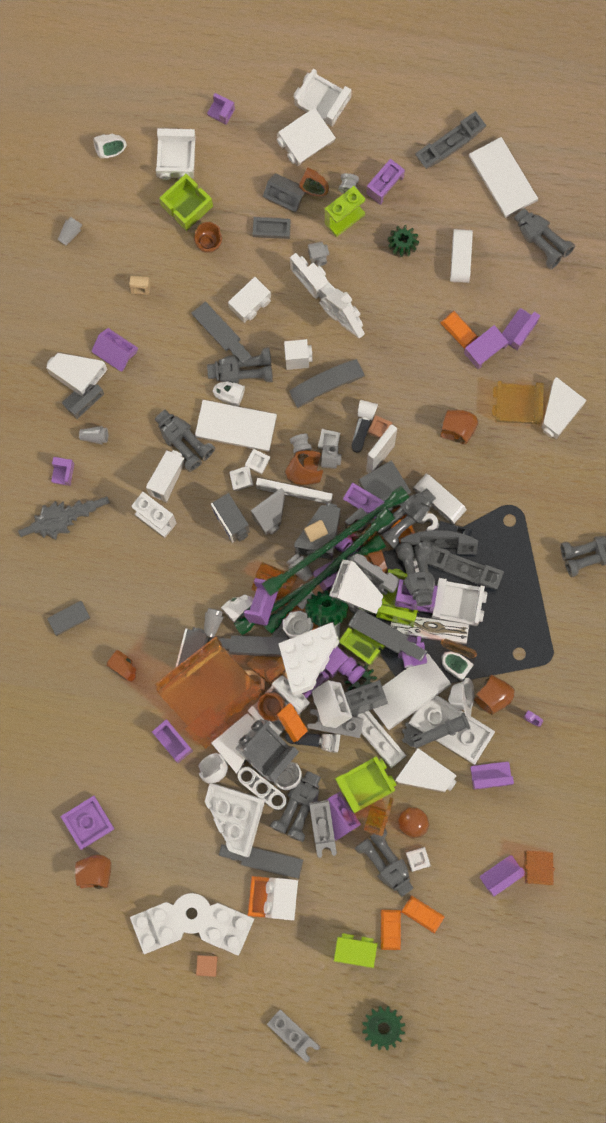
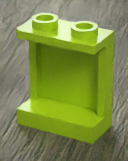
[325,186,365,237]
[376,569,418,627]
[335,756,397,814]

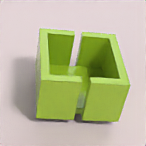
[159,173,213,231]
[339,628,385,666]
[334,933,377,968]

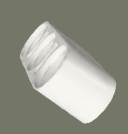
[450,229,473,283]
[413,474,467,524]
[238,767,286,810]

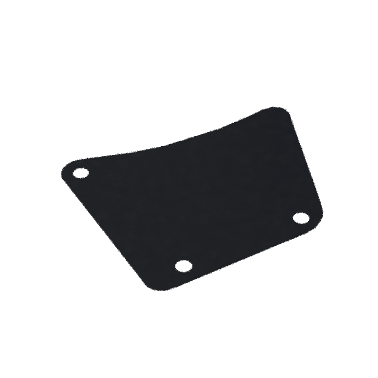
[332,505,554,683]

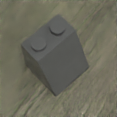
[294,503,341,560]

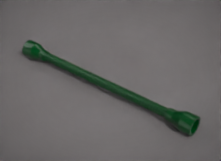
[262,486,409,596]
[263,507,396,634]
[234,534,386,636]

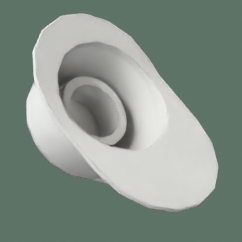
[448,678,475,718]

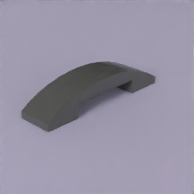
[415,111,486,169]
[289,359,365,408]
[400,530,478,555]
[427,545,504,590]

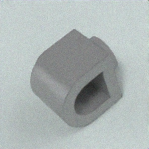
[307,242,329,266]
[321,445,342,469]

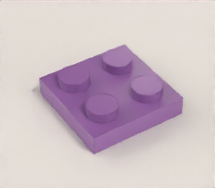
[60,796,115,850]

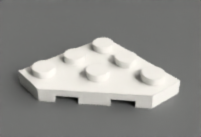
[279,623,339,696]
[205,783,265,857]

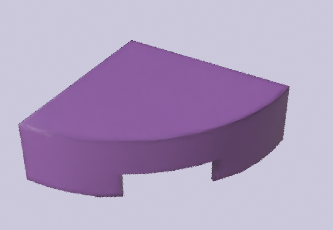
[523,710,543,727]

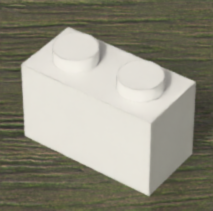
[228,277,271,323]
[284,339,312,370]
[312,680,352,728]
[264,877,298,920]

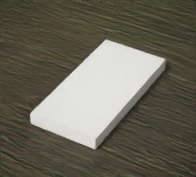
[469,137,538,218]
[195,400,277,452]
[366,425,397,473]
[373,653,451,730]
[408,696,495,765]

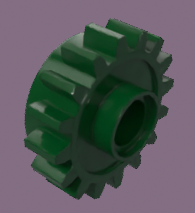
[305,590,348,627]
[362,1006,406,1051]

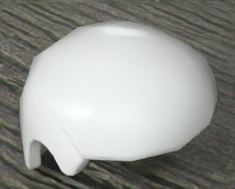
[282,611,313,638]
[199,753,228,784]
[273,762,302,790]

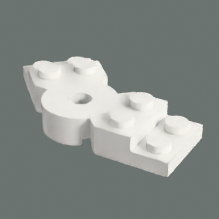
[290,253,365,338]
[130,893,254,956]

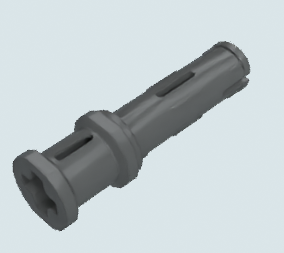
[411,712,471,749]

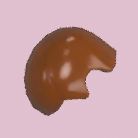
[194,222,222,253]
[257,692,286,722]
[398,807,429,838]

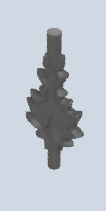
[18,496,110,540]

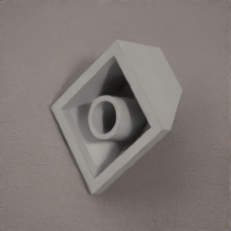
[251,488,285,535]

